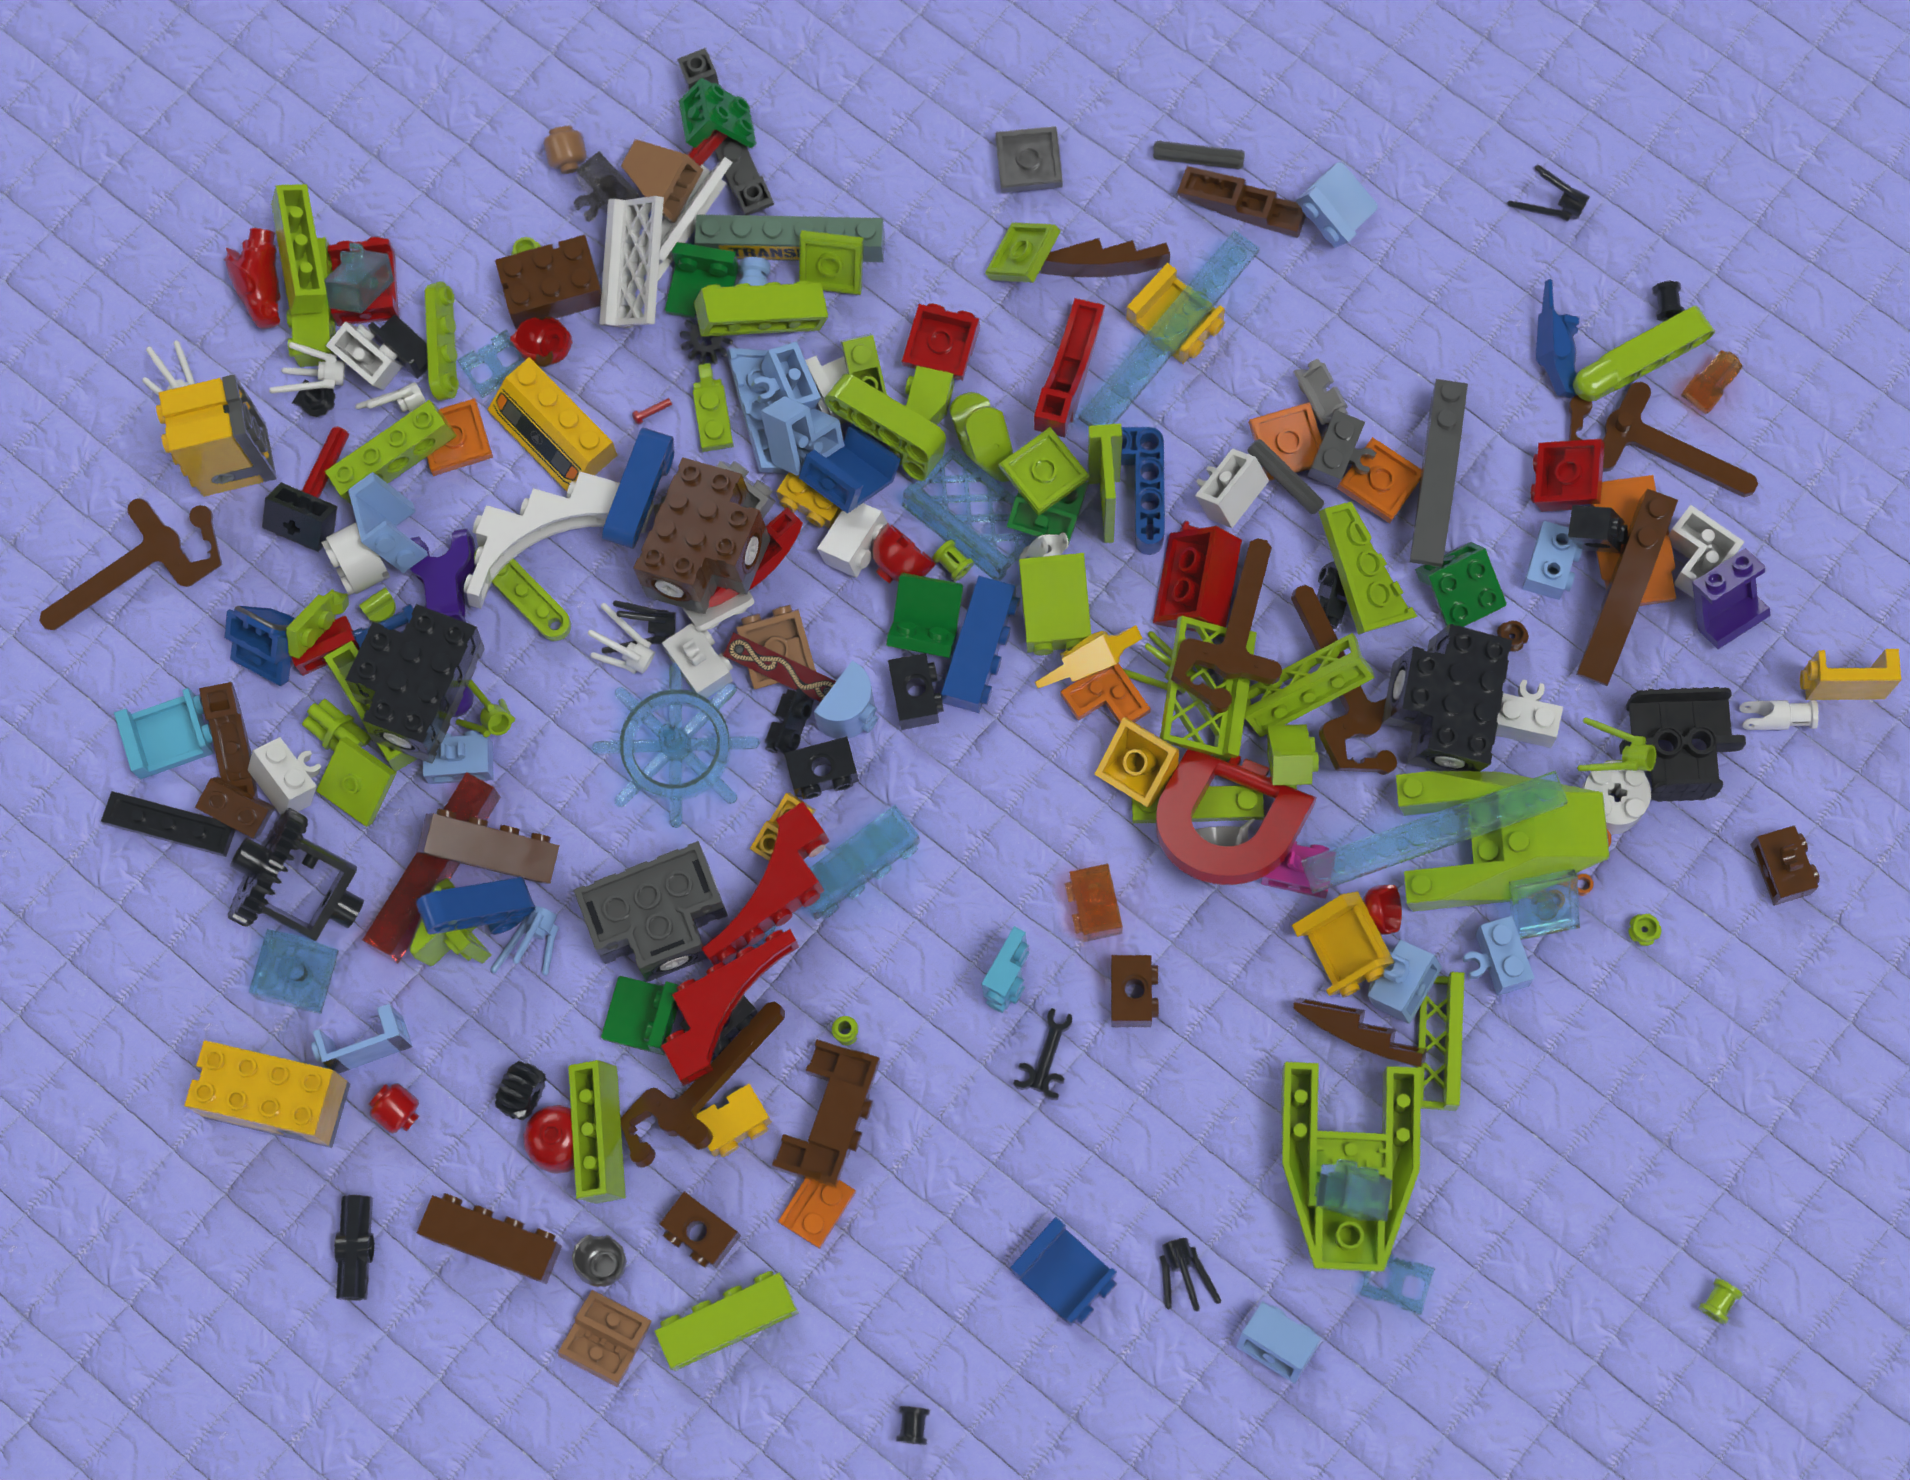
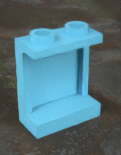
[114,688,214,780]

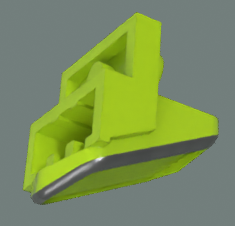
[409,878,492,966]

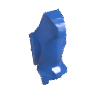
[1535,279,1579,398]

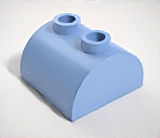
[814,660,879,739]

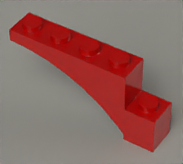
[1034,298,1105,438]
[702,801,830,965]
[661,929,799,1086]

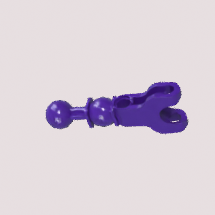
[410,528,476,717]

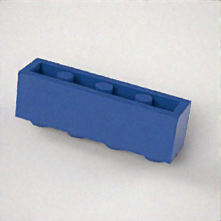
[941,576,1020,713]

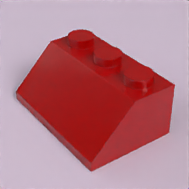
[1153,526,1242,632]

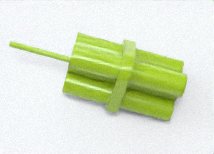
[302,699,371,751]

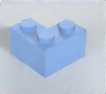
[761,396,844,476]

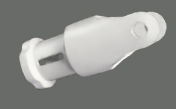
[1019,533,1068,559]
[1739,700,1819,730]

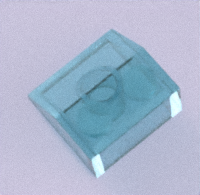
[249,929,339,1014]

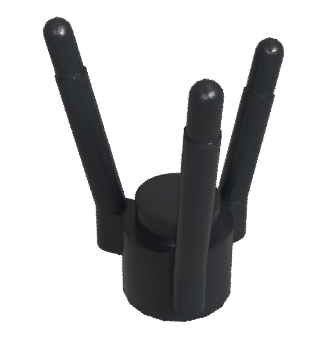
[1507,165,1590,221]
[601,600,676,654]
[1159,1238,1221,1311]

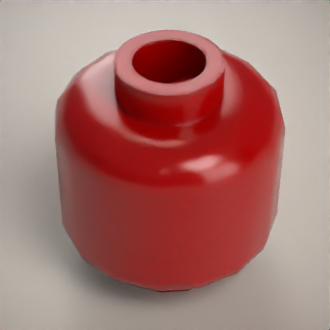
[368,1083,419,1133]

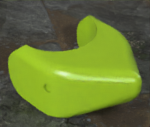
[950,392,1013,482]

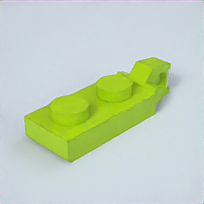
[693,363,734,452]
[286,589,349,658]

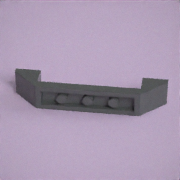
[677,48,774,215]

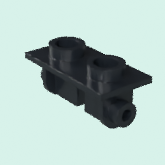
[1316,561,1347,629]
[764,688,814,754]

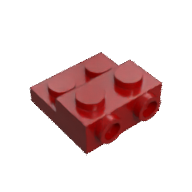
[902,303,980,381]
[1531,439,1605,512]

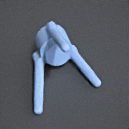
[491,906,559,976]

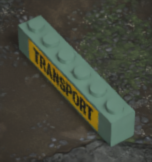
[695,214,885,262]

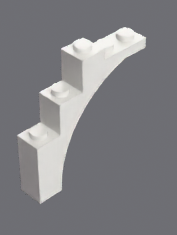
[464,471,654,609]

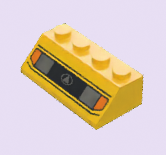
[487,357,618,492]

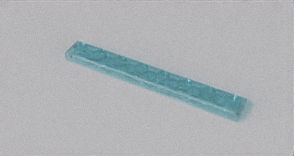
[1079,230,1259,426]
[1301,771,1568,894]

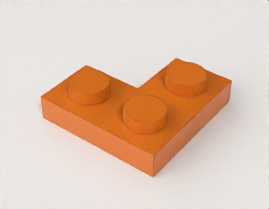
[1060,663,1151,724]

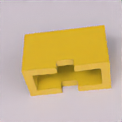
[697,1083,772,1157]

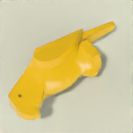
[1034,625,1143,688]

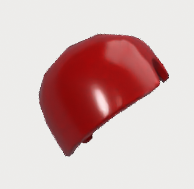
[1363,885,1402,935]

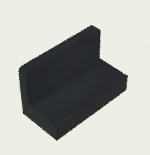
[368,314,428,379]

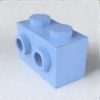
[1522,521,1583,600]
[1236,1301,1322,1384]

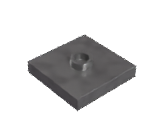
[995,126,1063,193]

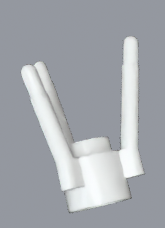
[142,340,195,396]
[269,342,345,393]
[355,382,426,414]
[588,603,655,674]

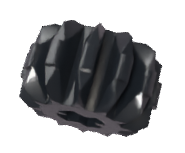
[680,314,733,365]
[495,1061,546,1121]

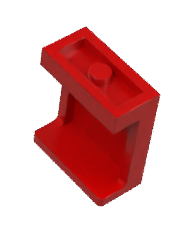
[327,237,399,326]

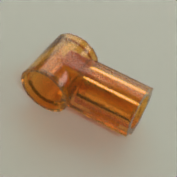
[1681,350,1743,415]

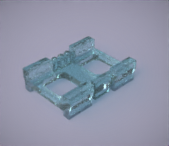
[457,330,525,398]
[1359,1254,1435,1315]

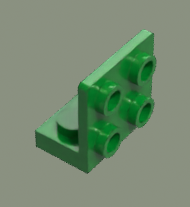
[678,78,756,148]
[665,242,739,319]
[1415,542,1507,627]
[886,573,964,658]
[601,976,679,1056]

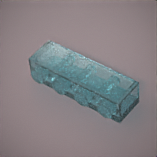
[805,805,920,921]

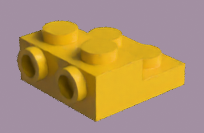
[776,472,842,529]

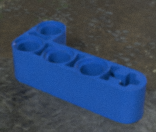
[602,427,675,549]
[1121,427,1165,555]
[416,877,536,935]

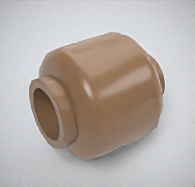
[544,126,587,174]

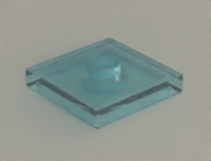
[1509,869,1580,940]

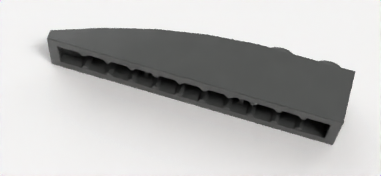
[1410,379,1468,567]

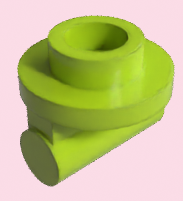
[359,587,396,623]

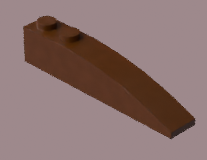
[1576,488,1678,686]

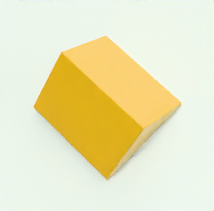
[1094,717,1179,807]

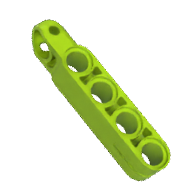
[1573,306,1715,402]

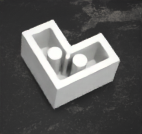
[1668,505,1744,599]

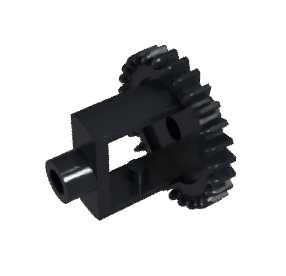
[228,808,364,941]

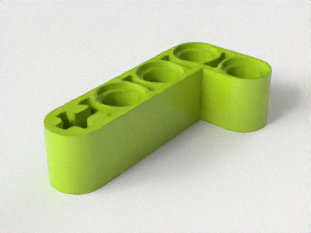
[824,374,946,481]

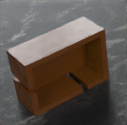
[495,235,602,330]

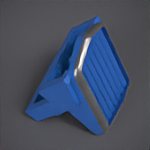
[224,606,295,686]

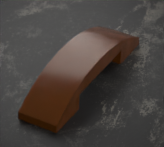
[199,682,258,797]

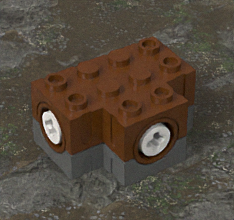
[633,457,771,614]

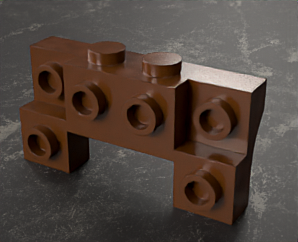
[772,1039,880,1188]

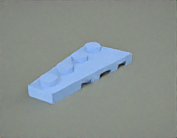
[727,348,788,474]

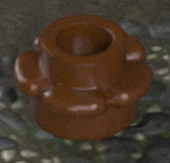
[1497,621,1529,652]

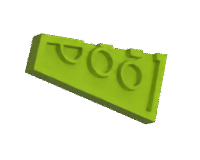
[1318,502,1418,635]

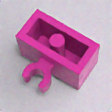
[1261,841,1336,899]

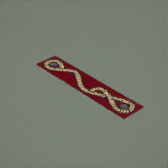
[722,632,836,702]

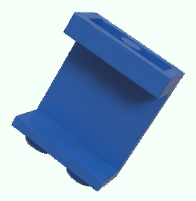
[799,424,901,514]
[1010,1217,1117,1326]

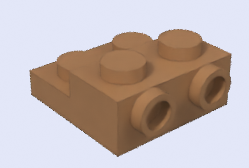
[736,605,816,690]

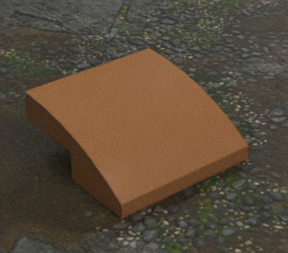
[558,1290,652,1387]

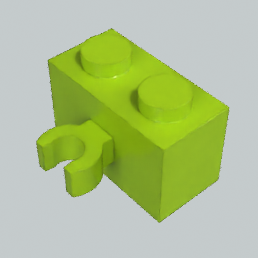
[1267,724,1319,789]

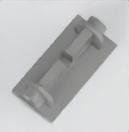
[1293,359,1348,425]

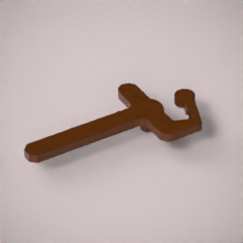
[1569,382,1758,497]
[39,499,223,630]
[1171,538,1282,713]
[1291,585,1397,775]
[621,1001,785,1168]

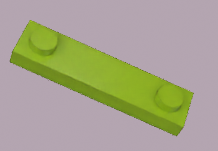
[1132,785,1264,824]

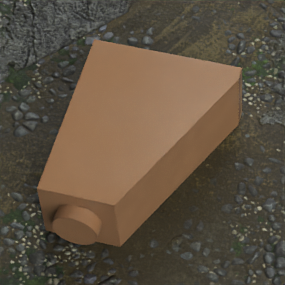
[621,139,703,223]

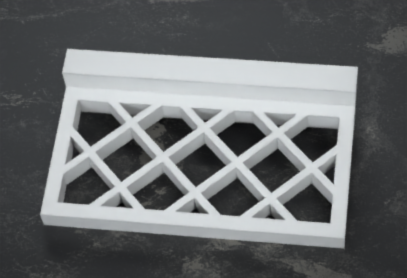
[637,157,733,281]
[599,196,664,328]

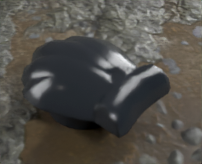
[292,380,336,417]

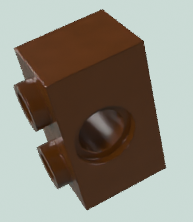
[195,776,275,839]
[1111,955,1159,1027]
[660,1191,741,1269]

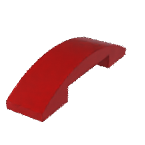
[708,507,803,608]

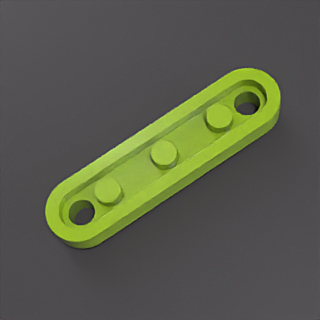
[425,281,459,401]
[474,547,571,641]

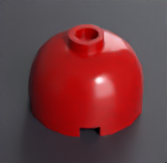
[872,523,936,584]
[523,1105,574,1174]

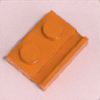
[778,1178,856,1249]

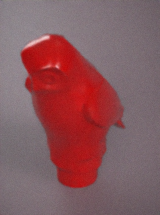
[224,228,281,329]

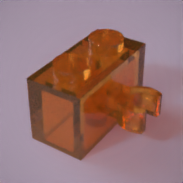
[1064,864,1123,942]

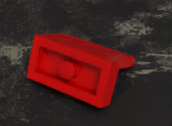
[291,616,360,676]

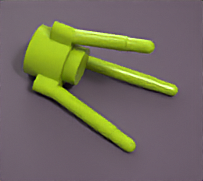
[1122,631,1196,694]
[456,679,515,737]
[1577,717,1656,771]

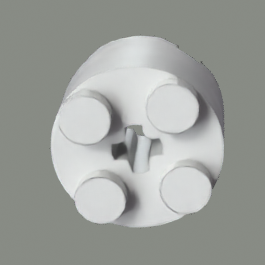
[321,522,390,595]
[1582,761,1651,834]

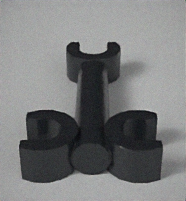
[1013,1008,1072,1100]

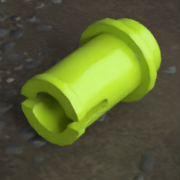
[832,1016,858,1046]

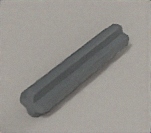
[1153,141,1245,169]
[1247,439,1324,514]

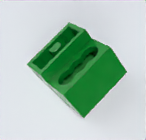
[1007,482,1089,545]

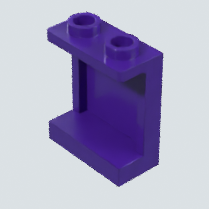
[1692,548,1771,649]

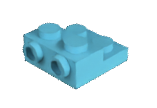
[981,926,1029,1013]

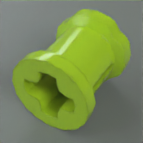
[932,539,975,582]
[1698,1278,1743,1324]

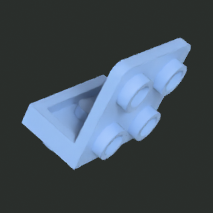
[1295,162,1378,248]

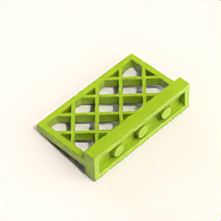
[1087,423,1122,543]
[1160,616,1257,762]

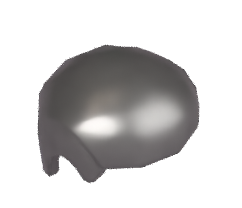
[572,1234,627,1287]

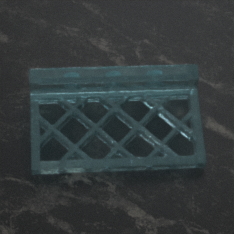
[902,447,1037,581]

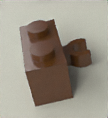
[1750,825,1820,906]

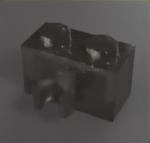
[573,151,639,222]

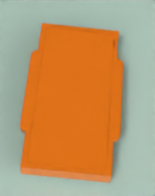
[1591,475,1676,606]

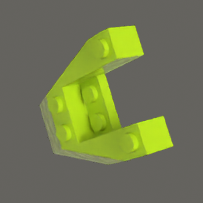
[1396,771,1610,912]
[1281,1062,1421,1272]

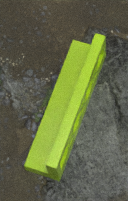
[1244,633,1375,738]
[1417,972,1465,1111]

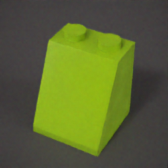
[1019,553,1091,655]

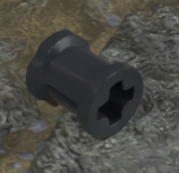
[1652,281,1685,321]
[896,1406,930,1445]

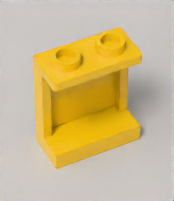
[1126,263,1225,364]
[1800,649,1901,700]
[1292,891,1395,998]

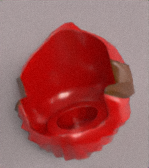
[510,316,573,367]

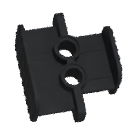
[1619,687,1746,802]

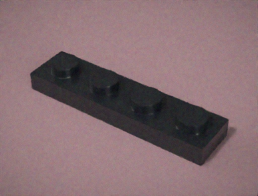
[101,791,236,857]

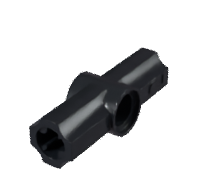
[334,1195,375,1301]

